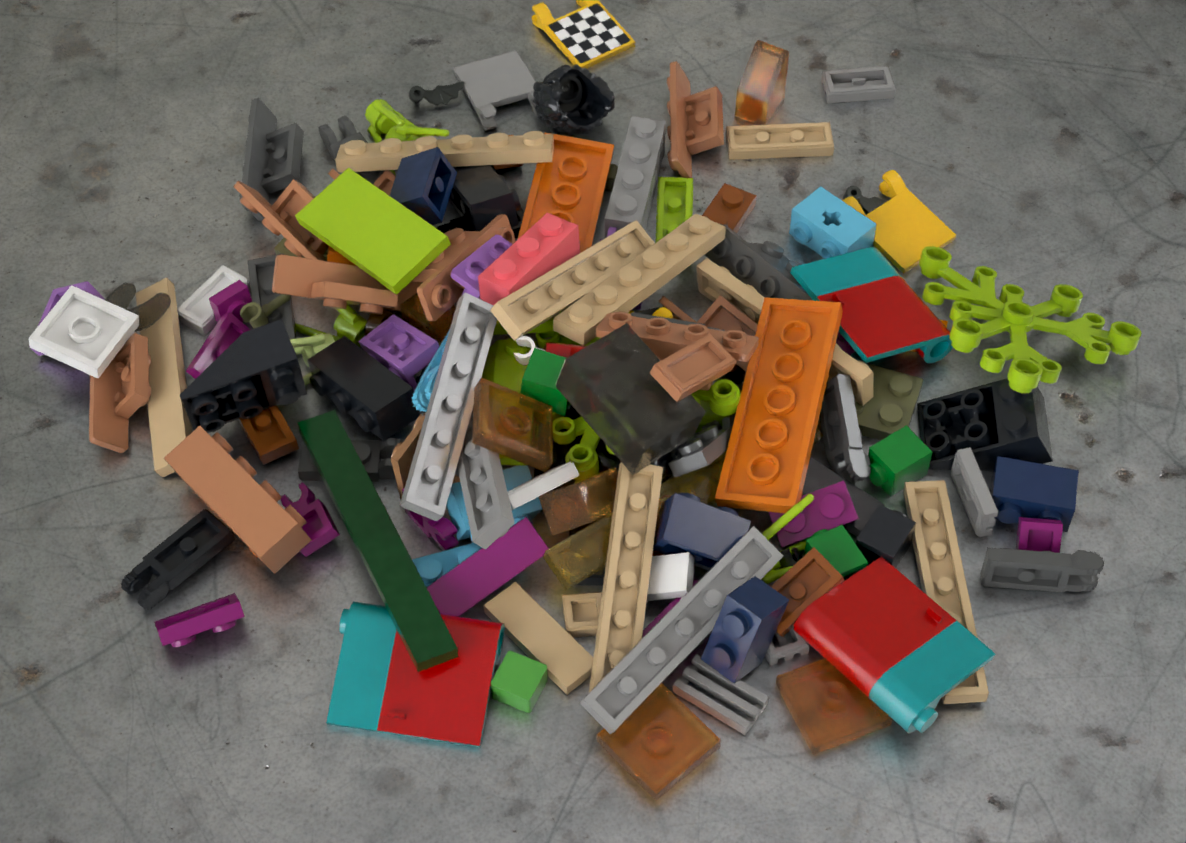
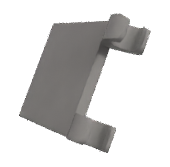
[453,50,538,131]

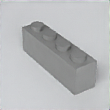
[605,116,666,238]

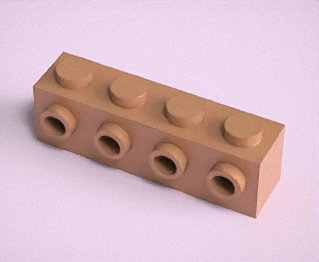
[164,426,311,574]

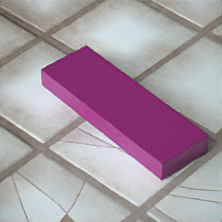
[426,517,550,617]

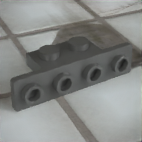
[239,98,304,221]
[705,224,812,300]

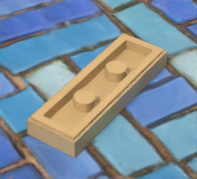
[725,122,834,160]
[484,581,594,695]

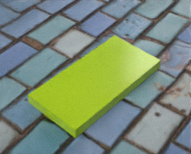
[295,167,451,295]

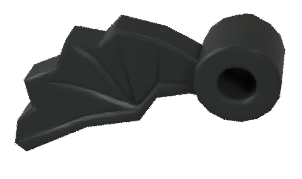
[409,81,464,106]
[843,186,887,215]

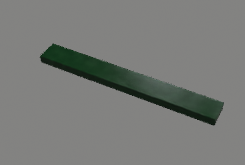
[297,410,458,672]

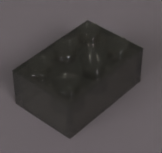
[555,323,706,475]

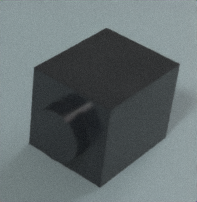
[855,504,916,568]

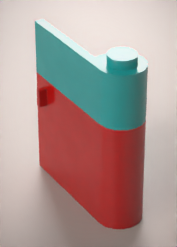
[790,247,953,363]
[793,556,995,733]
[326,602,504,747]

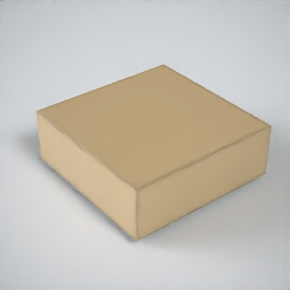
[562,592,602,638]

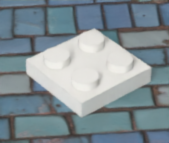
[29,285,139,378]

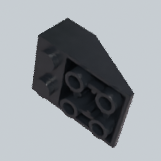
[180,319,307,433]
[917,378,1053,471]

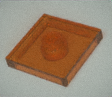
[472,378,553,472]
[776,658,893,755]
[597,683,721,801]

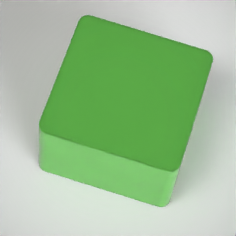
[491,651,548,713]

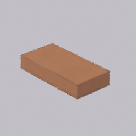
[650,333,737,402]

